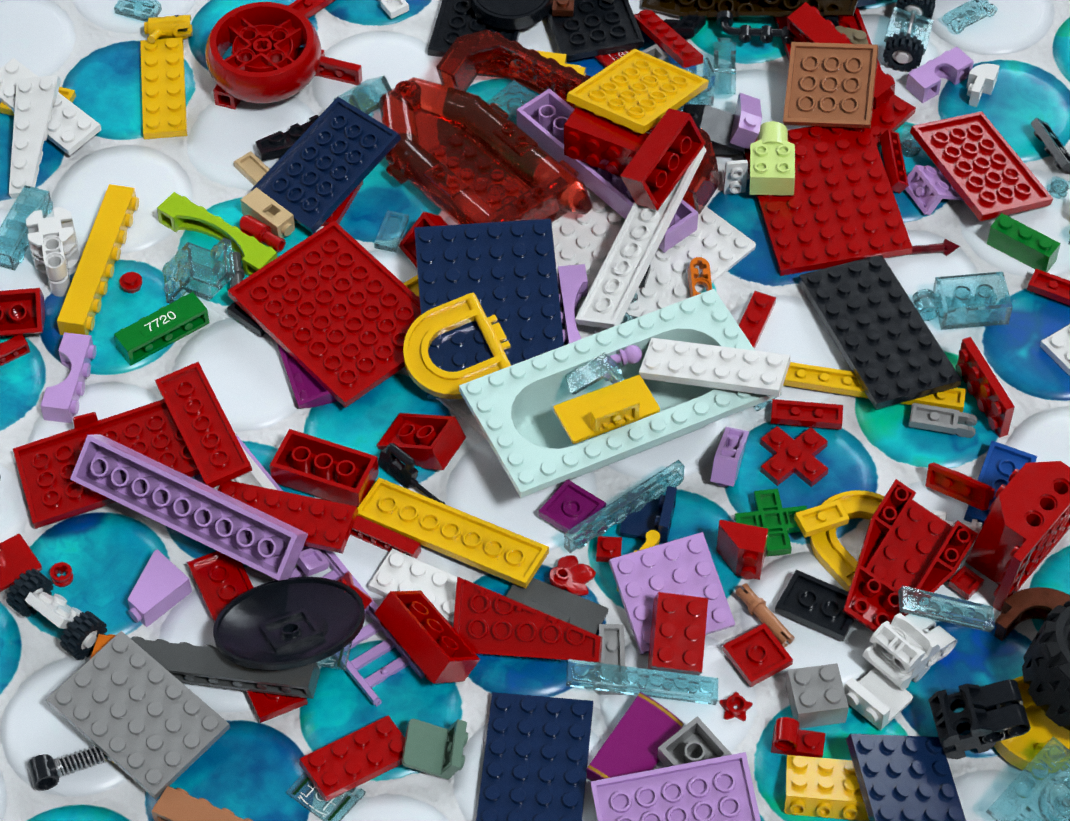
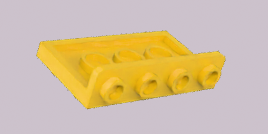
[784,755,869,821]

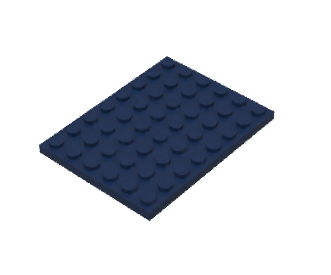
[414,219,564,399]

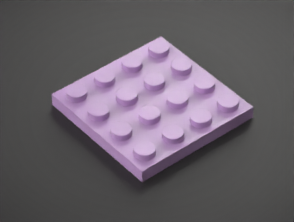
[609,532,735,655]

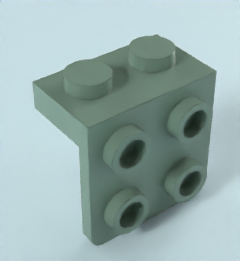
[402,719,468,780]

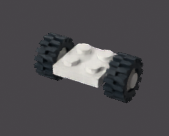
[6,569,107,660]

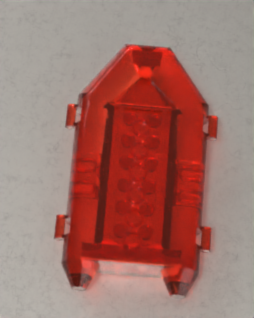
[379,77,592,225]

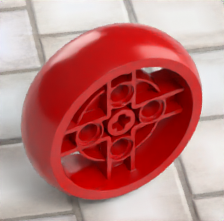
[205,2,321,103]

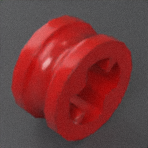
[50,562,74,587]

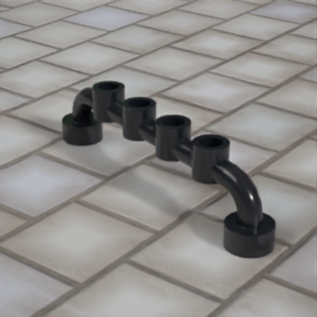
[716,10,839,44]

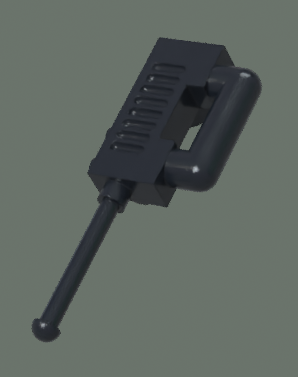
[378,443,446,505]

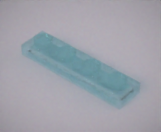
[898,585,995,632]

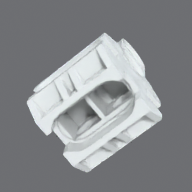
[26,207,80,297]
[862,609,957,691]

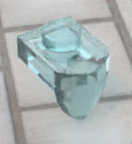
[900,124,922,157]

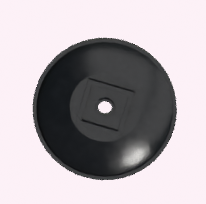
[213,577,365,670]

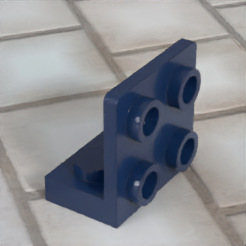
[620,486,677,543]

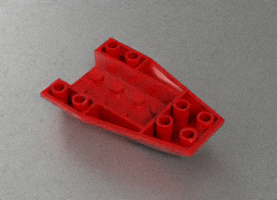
[843,479,978,632]

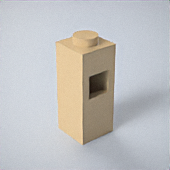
[240,187,295,238]

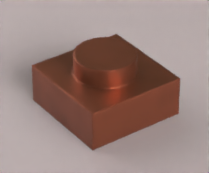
[552,0,574,17]

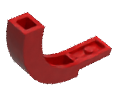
[213,47,362,110]

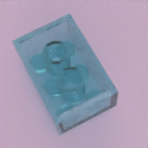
[932,272,1013,330]

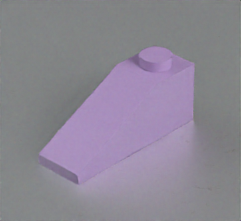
[730,93,762,150]
[710,427,749,487]

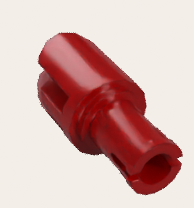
[240,215,286,252]

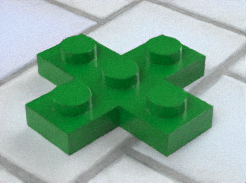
[734,488,807,556]

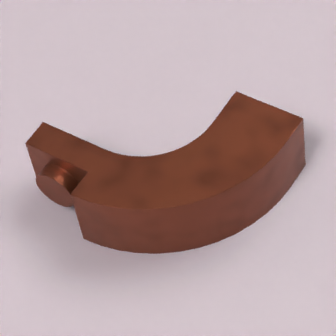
[994,587,1070,641]

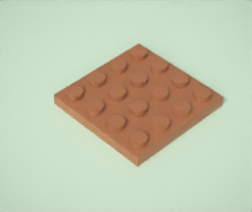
[783,42,879,128]

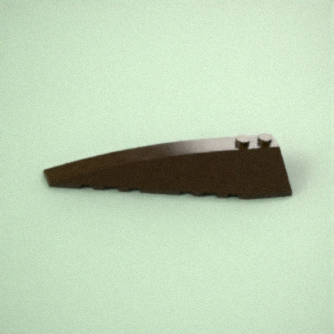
[641,0,858,18]

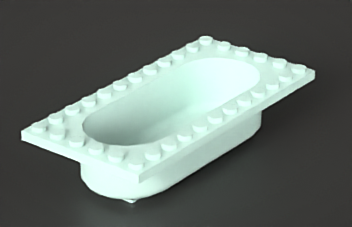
[459,289,781,498]

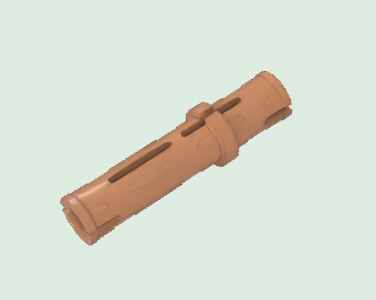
[735,583,795,648]

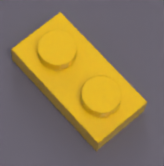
[794,500,849,538]

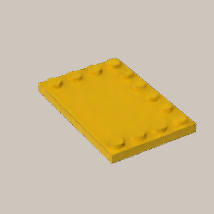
[566,49,709,134]

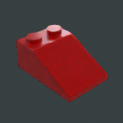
[377,413,466,470]

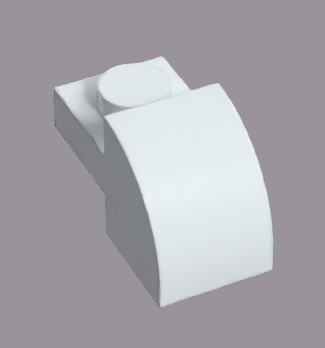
[966,64,1000,107]

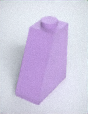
[127,549,192,628]

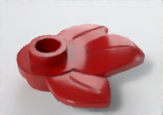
[549,555,596,596]

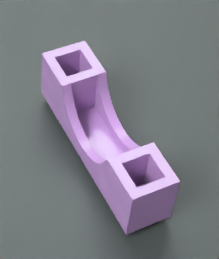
[41,332,97,423]

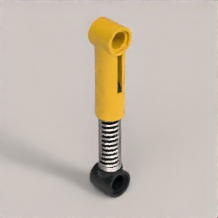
[27,745,114,791]

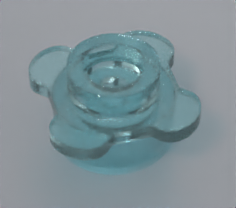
[1046,176,1070,199]

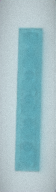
[564,460,685,553]
[566,659,718,705]

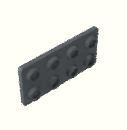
[506,578,608,634]

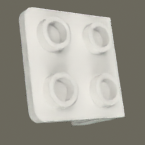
[844,668,913,731]

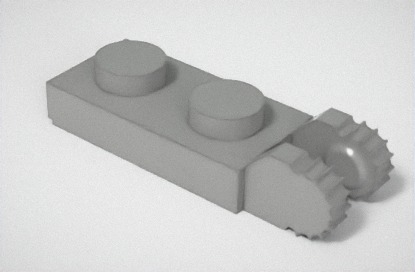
[909,403,977,438]

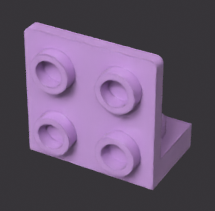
[905,165,963,215]

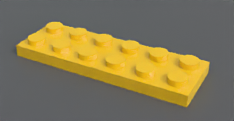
[140,37,187,140]

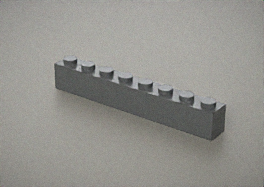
[130,636,320,699]

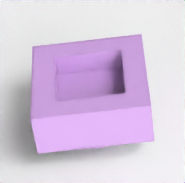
[297,547,330,577]

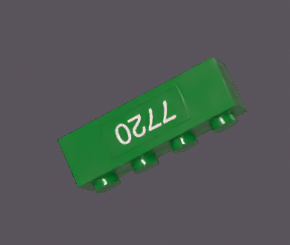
[114,292,210,366]

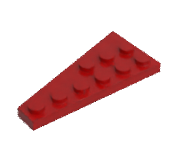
[453,577,603,662]

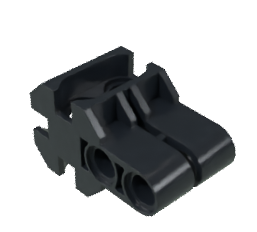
[929,679,1031,759]

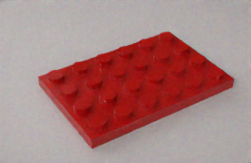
[910,111,1053,221]

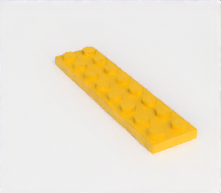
[357,478,549,588]

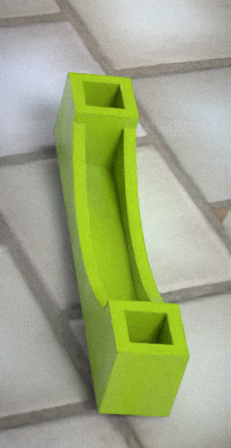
[157,192,277,276]

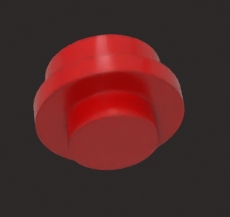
[119,272,143,293]

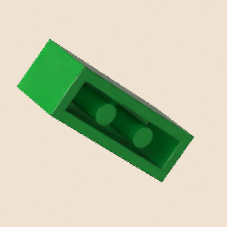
[987,213,1061,272]

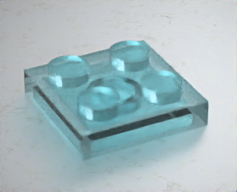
[485,80,537,130]

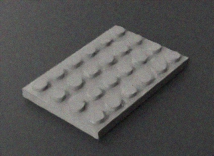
[46,631,230,799]

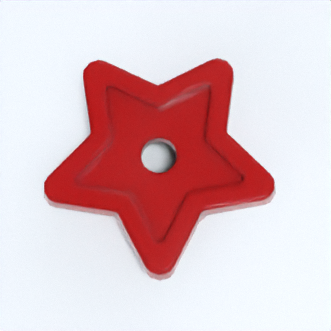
[719,692,753,721]

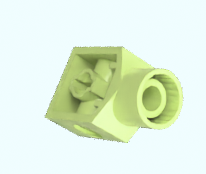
[749,121,795,195]

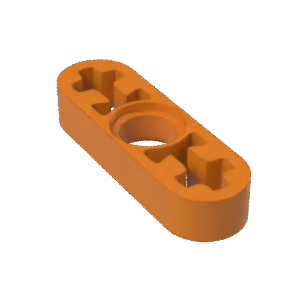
[687,257,712,298]

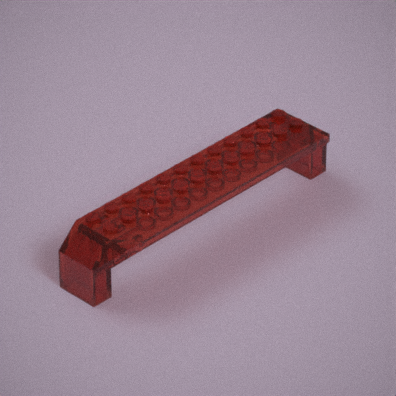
[436,30,720,214]

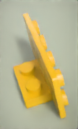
[554,375,660,444]

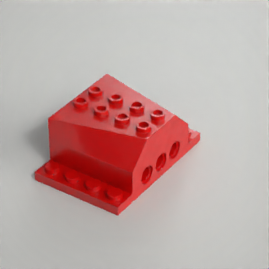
[965,461,1070,612]

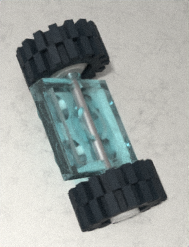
[883,0,935,72]

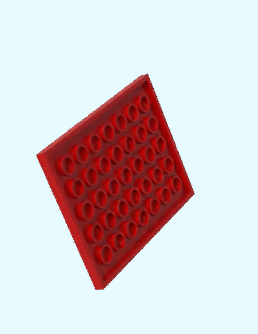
[743,126,912,276]
[228,221,421,408]

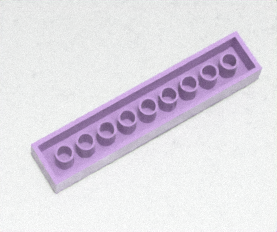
[516,88,698,253]
[70,434,308,581]

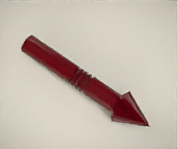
[900,239,960,256]

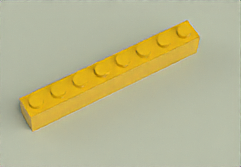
[57,184,139,335]

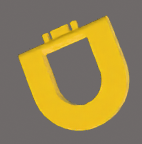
[403,292,511,399]
[809,490,884,592]

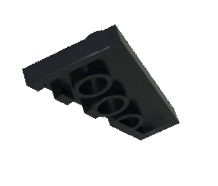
[255,115,319,161]

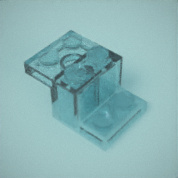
[162,238,235,304]

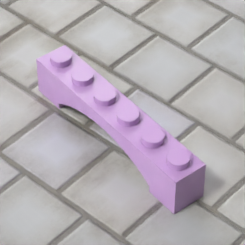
[557,264,588,344]

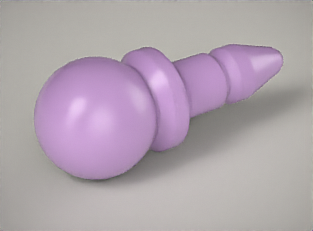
[597,345,642,366]

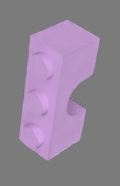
[906,47,974,103]

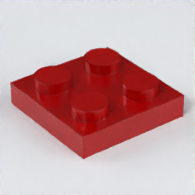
[723,623,793,687]

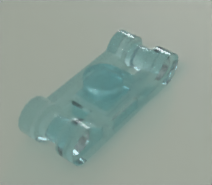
[942,0,998,34]

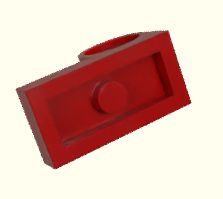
[771,717,826,758]

